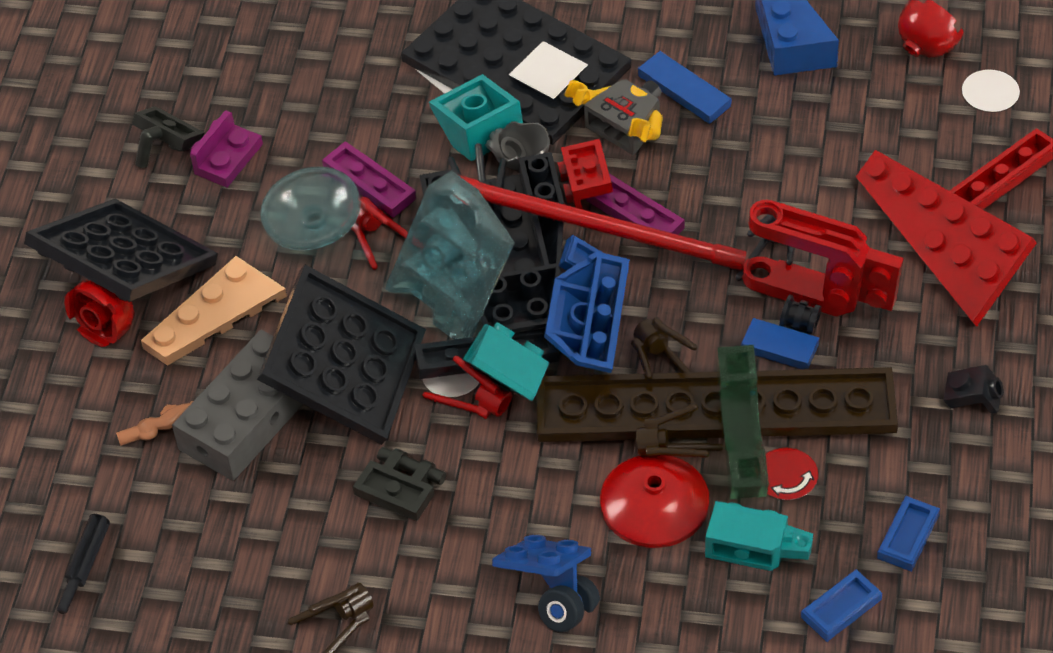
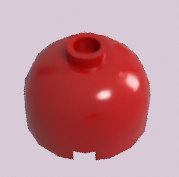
[898,0,964,58]
[64,279,134,347]

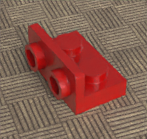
[557,139,613,209]

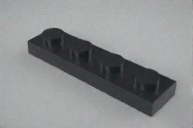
[414,328,559,379]

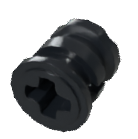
[779,294,822,335]

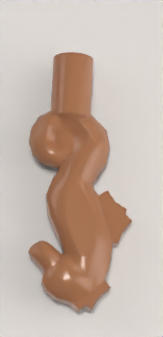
[116,401,193,446]

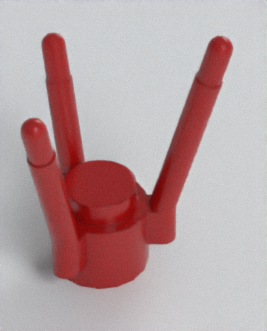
[349,197,426,270]
[422,356,512,419]

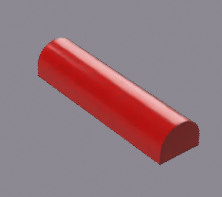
[949,128,1053,210]

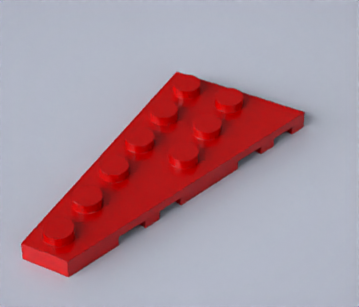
[856,150,1037,327]

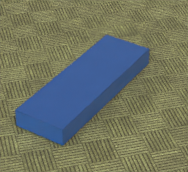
[638,51,732,124]

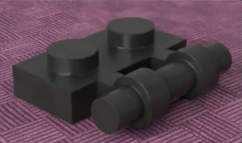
[353,446,447,521]

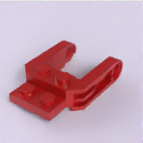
[742,200,904,316]

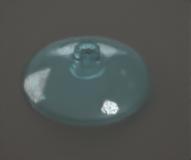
[260,167,361,250]

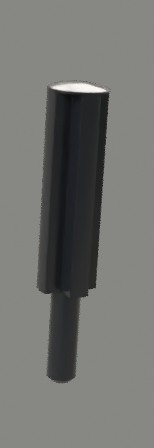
[57,514,110,614]

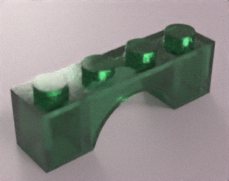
[716,345,769,499]

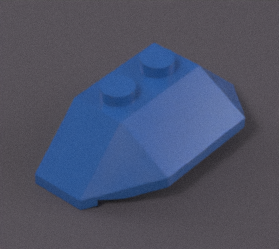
[544,251,630,373]

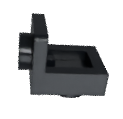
[944,365,1004,414]

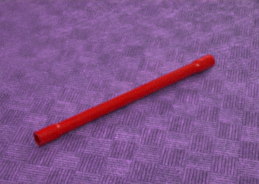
[444,172,747,271]

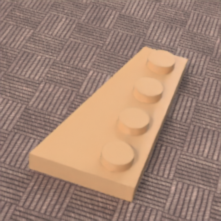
[141,256,287,366]

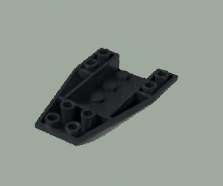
[419,152,565,333]

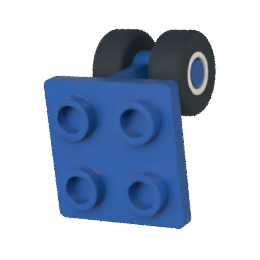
[492,535,600,632]

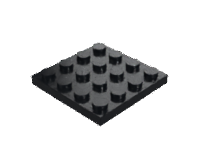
[24,198,218,302]
[257,264,426,445]

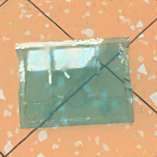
[385,170,515,340]

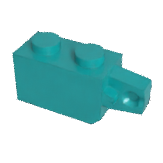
[705,501,813,571]

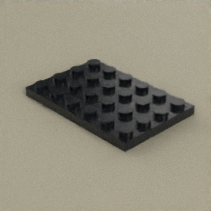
[401,0,631,145]

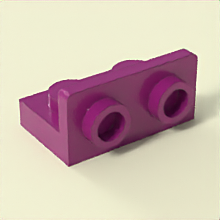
[190,110,263,188]

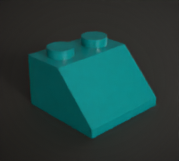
[429,74,523,161]
[463,322,549,401]

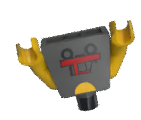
[564,79,663,155]

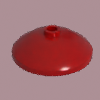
[600,455,709,548]

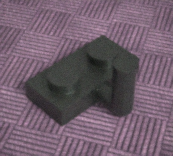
[132,106,205,168]

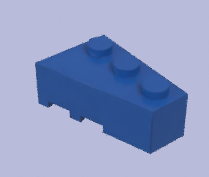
[755,0,839,75]

